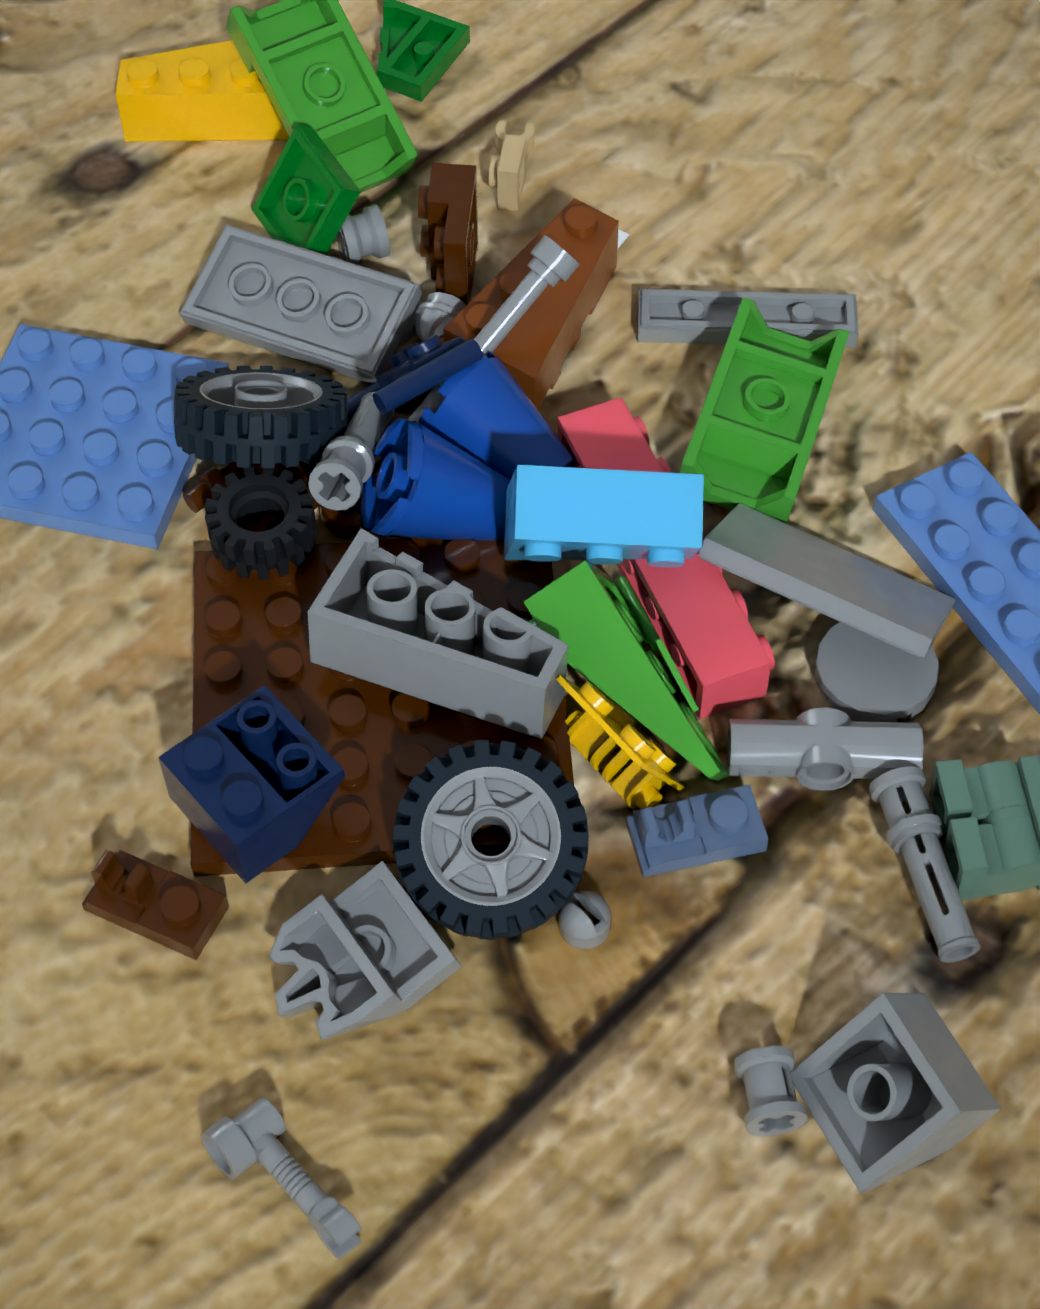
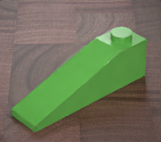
[524,560,729,781]

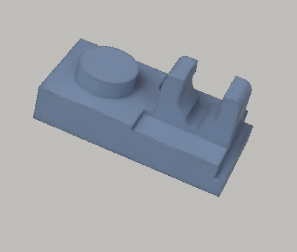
[626,784,768,878]

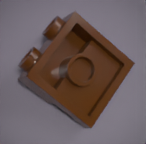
[418,163,479,305]

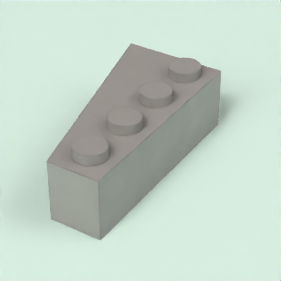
[307,528,569,739]

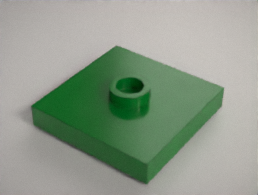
[252,124,361,255]

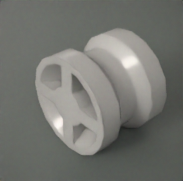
[336,204,391,265]

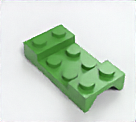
[226,0,419,193]
[679,297,850,523]

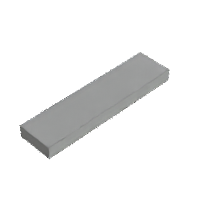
[638,289,859,348]

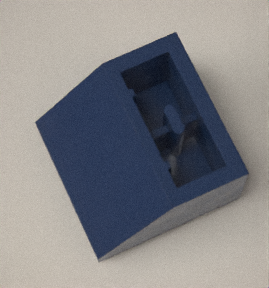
[158,685,345,884]

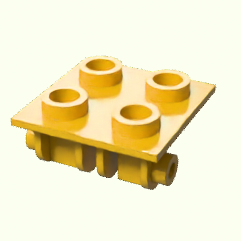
[556,675,685,809]

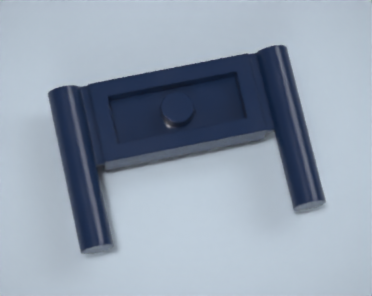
[347,335,483,425]

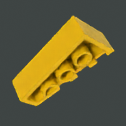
[115,40,289,142]

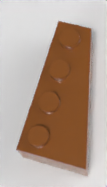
[443,198,619,412]

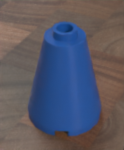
[418,351,576,480]
[361,419,510,541]

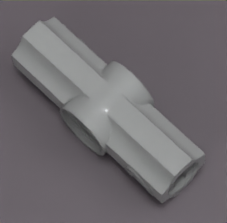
[727,707,924,791]

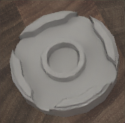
[814,622,939,722]

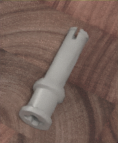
[308,392,395,511]
[868,766,981,963]

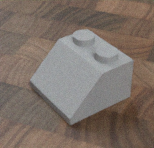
[791,993,1001,1193]

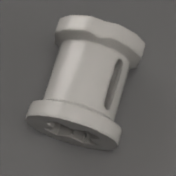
[734,1045,808,1136]

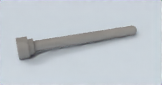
[408,235,580,422]

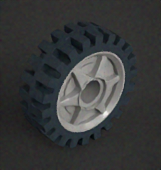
[174,366,348,469]
[393,740,589,940]

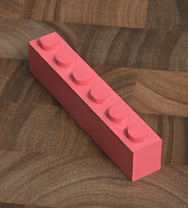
[557,397,775,720]

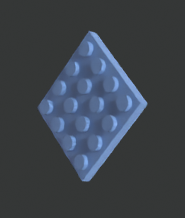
[0,324,229,550]

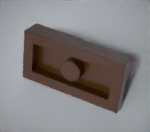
[82,850,229,960]

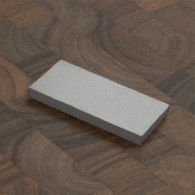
[179,224,422,384]
[698,503,957,658]

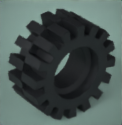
[205,466,317,580]

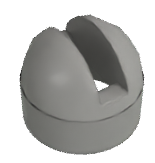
[559,891,612,949]

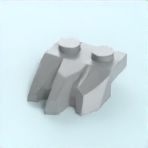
[268,861,463,1040]

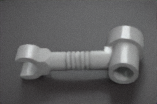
[200,1097,362,1260]

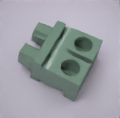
[929,755,1040,900]

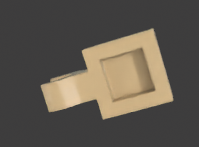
[489,120,534,211]

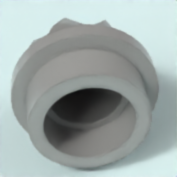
[415,292,466,343]

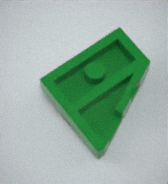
[377,0,470,102]

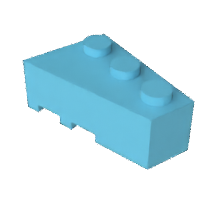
[504,465,704,568]

